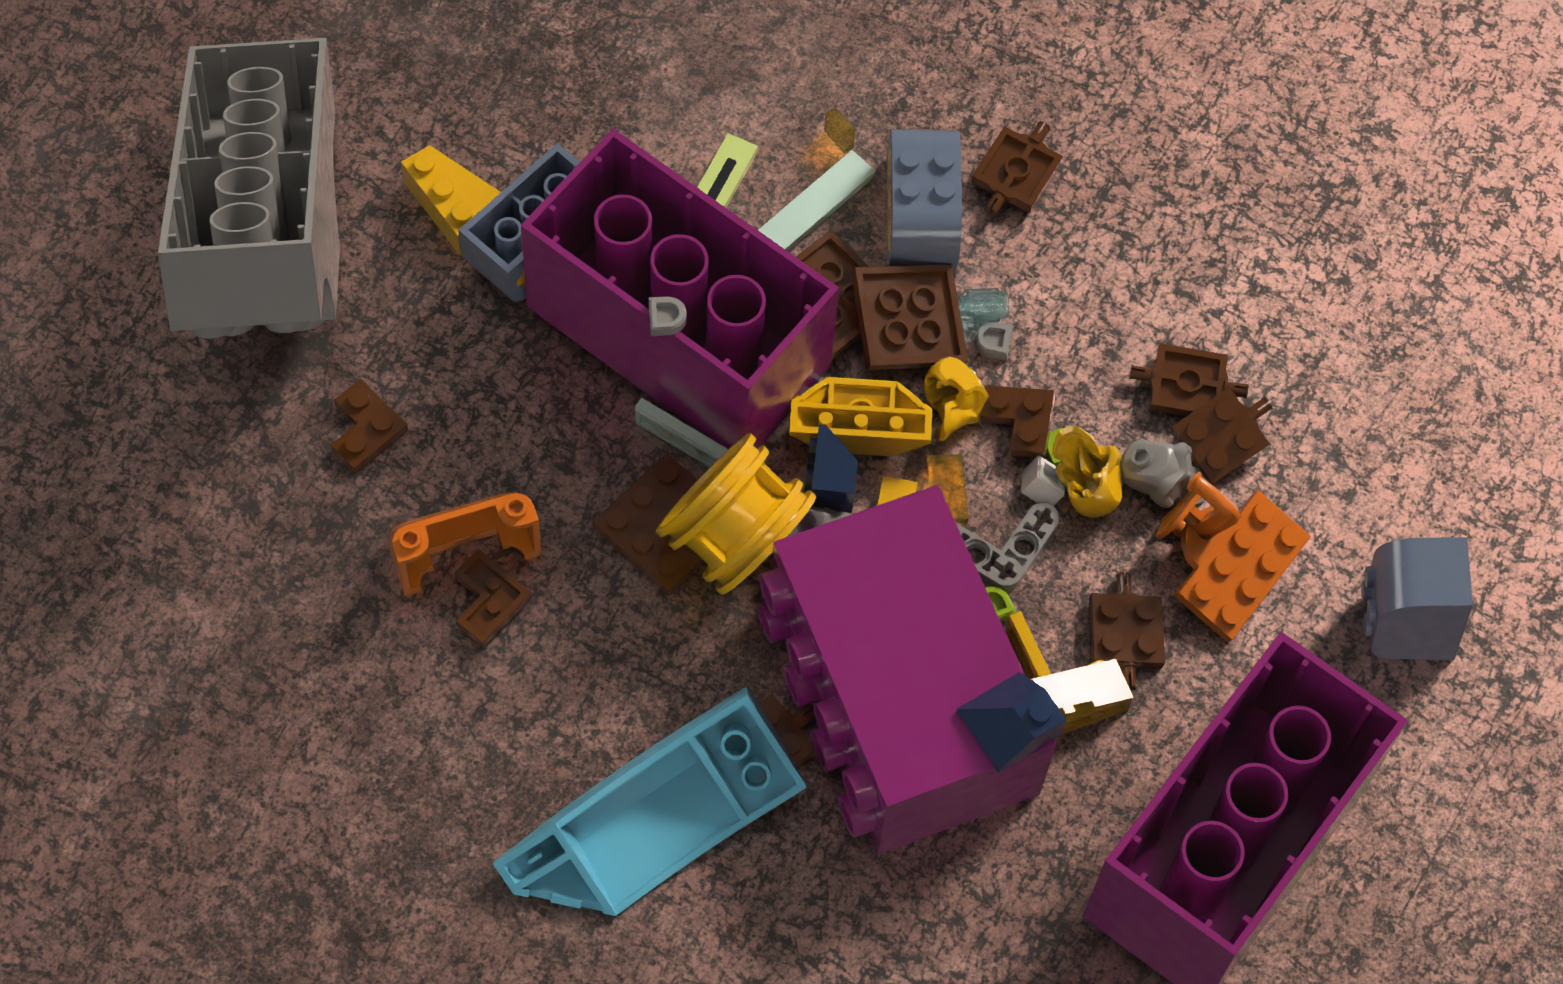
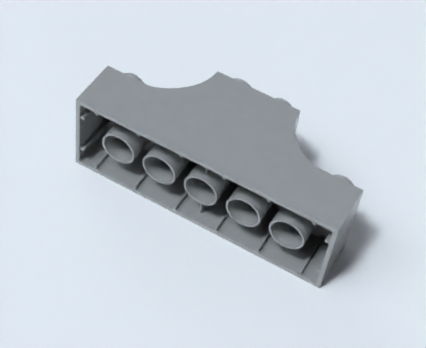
[158,38,340,338]

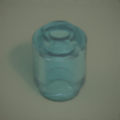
[958,288,1009,324]

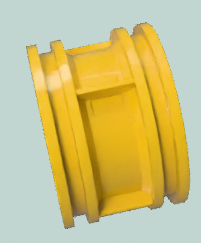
[656,433,816,595]

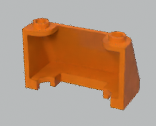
[388,492,542,596]

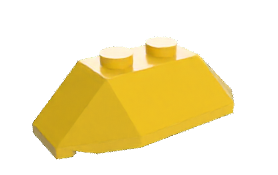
[789,377,932,456]

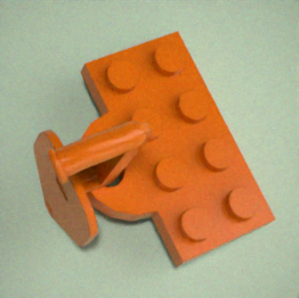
[1156,472,1311,642]

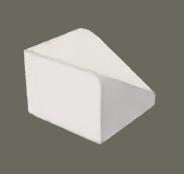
[1021,455,1065,506]

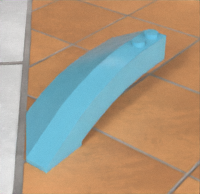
[493,686,807,916]

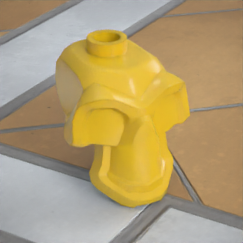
[924,357,989,441]
[1052,425,1122,518]

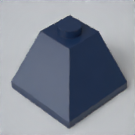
[956,672,1067,773]

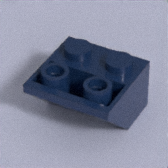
[804,424,858,514]

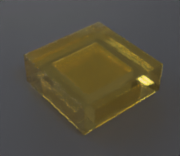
[824,107,856,154]

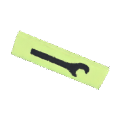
[697,133,758,208]

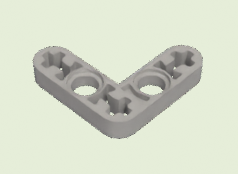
[956,503,1059,592]

